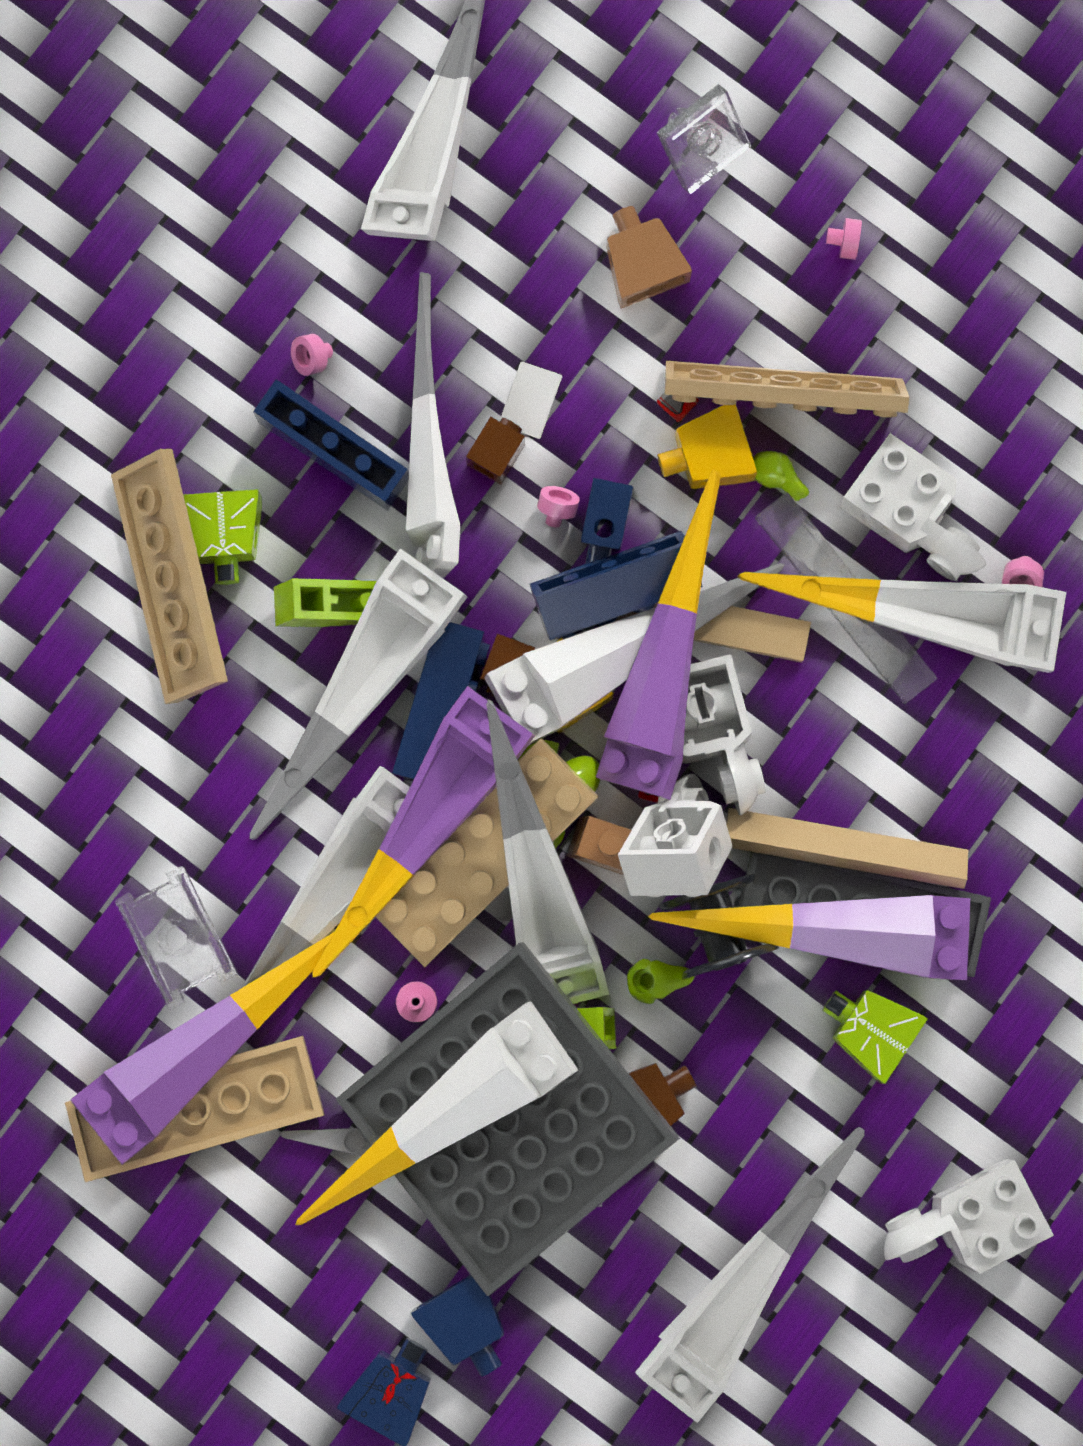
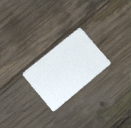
[500,362,562,439]

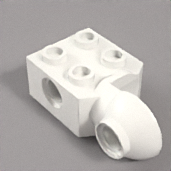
[840,433,986,581]
[682,654,766,815]
[618,774,733,897]
[884,1159,1054,1274]

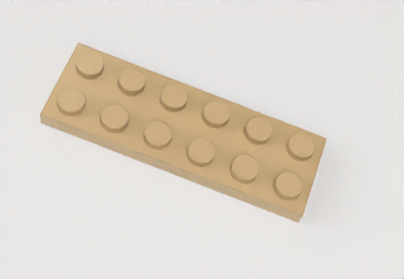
[665,361,910,417]
[111,449,228,704]
[375,738,599,967]
[65,1036,325,1182]

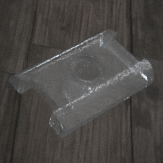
[115,866,238,1010]

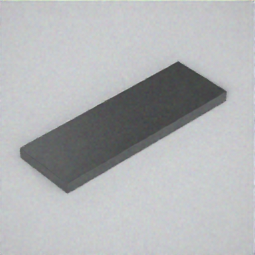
[738,852,991,977]

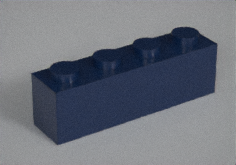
[253,379,409,511]
[529,531,703,640]
[392,622,490,782]

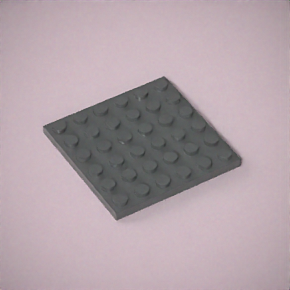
[336,942,680,1296]

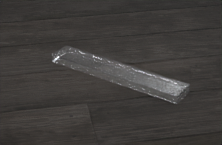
[755,492,938,704]

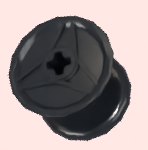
[658,874,779,980]

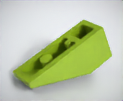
[273,578,376,627]

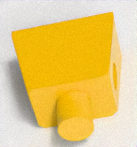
[657,404,757,489]

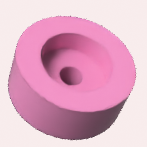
[826,218,862,260]
[291,334,333,376]
[537,486,580,528]
[1002,556,1044,587]
[396,982,437,1023]

